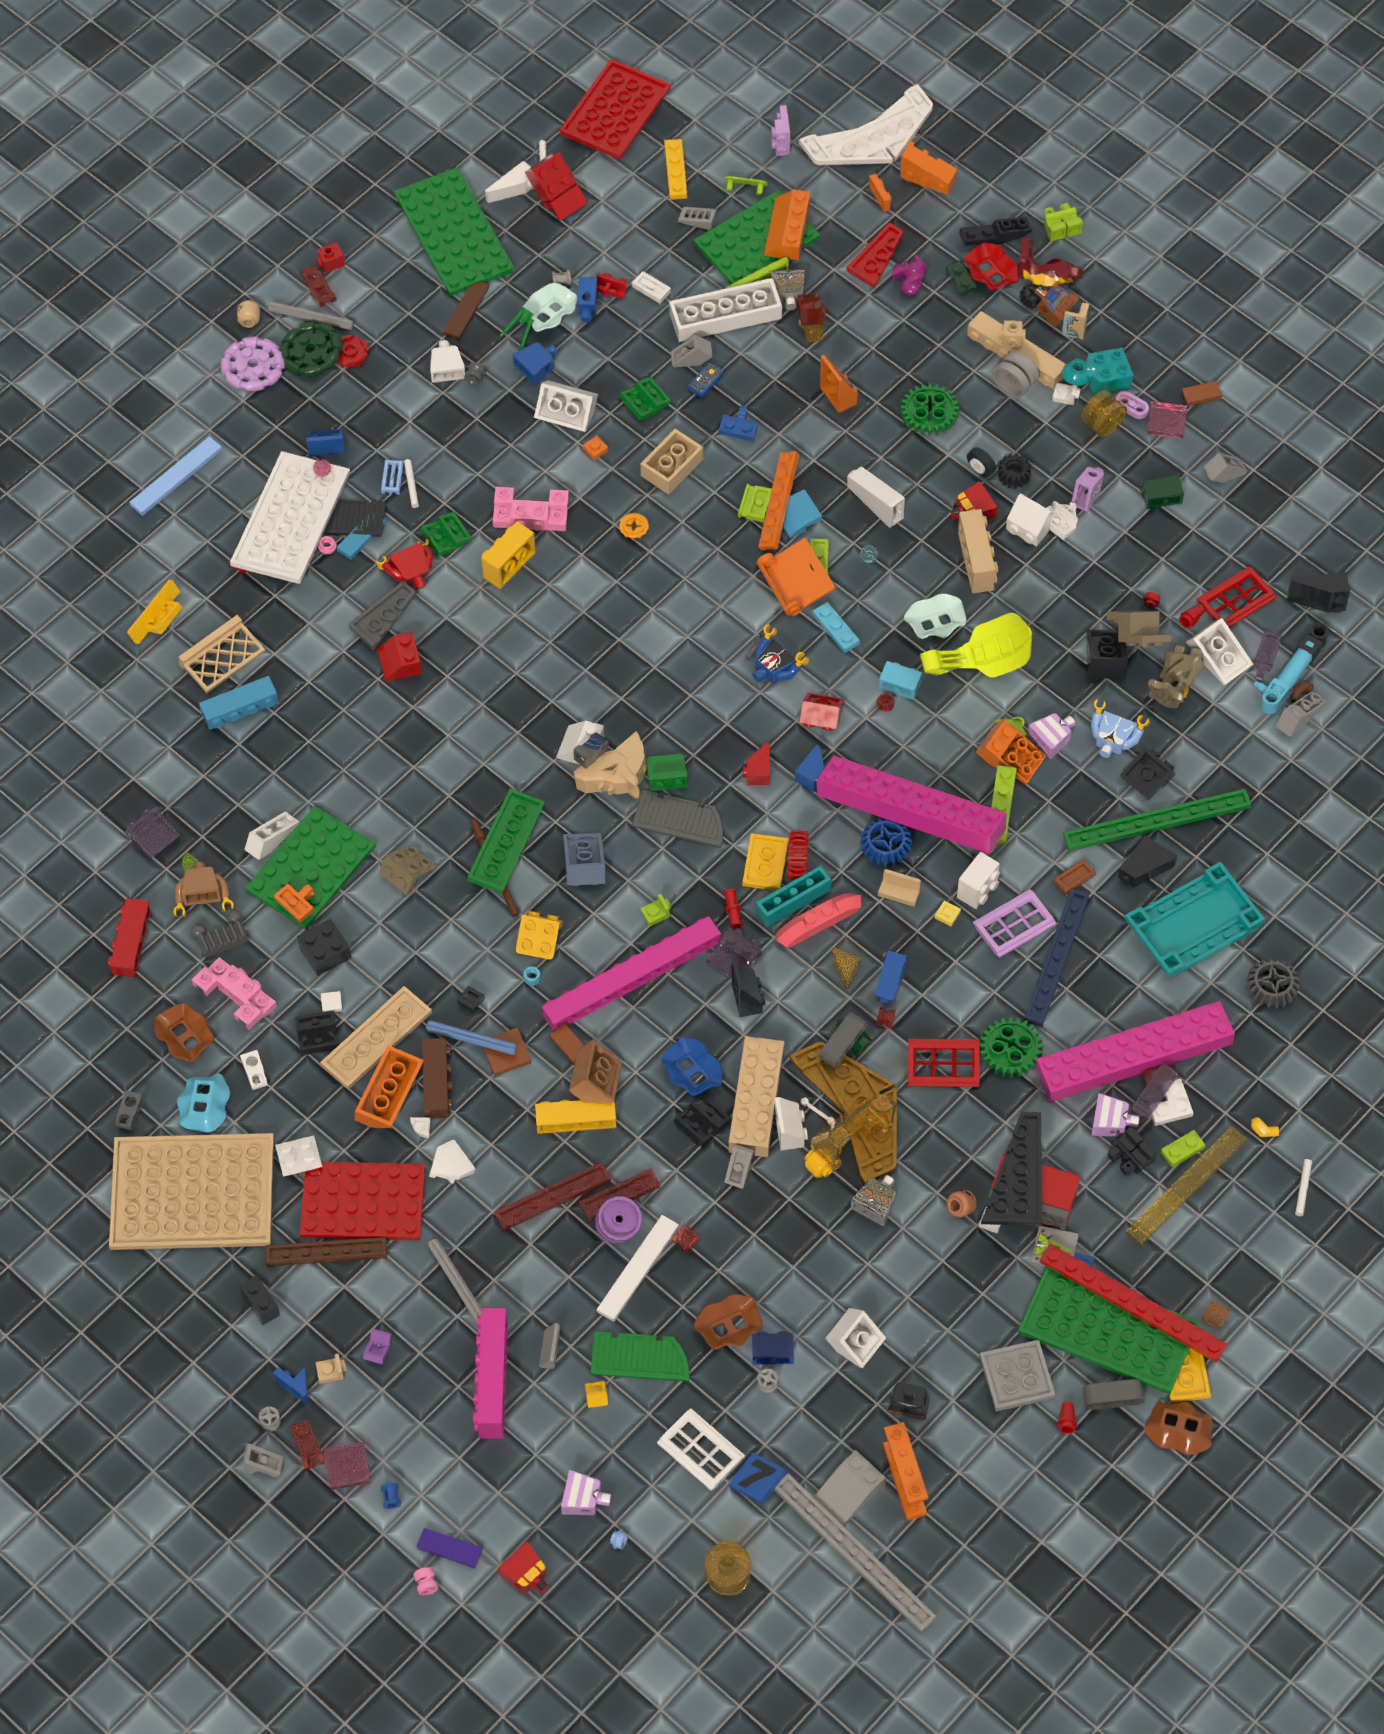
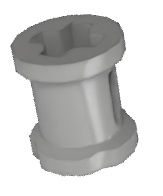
[552,270,571,286]

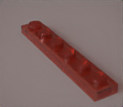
[494,1162,611,1231]

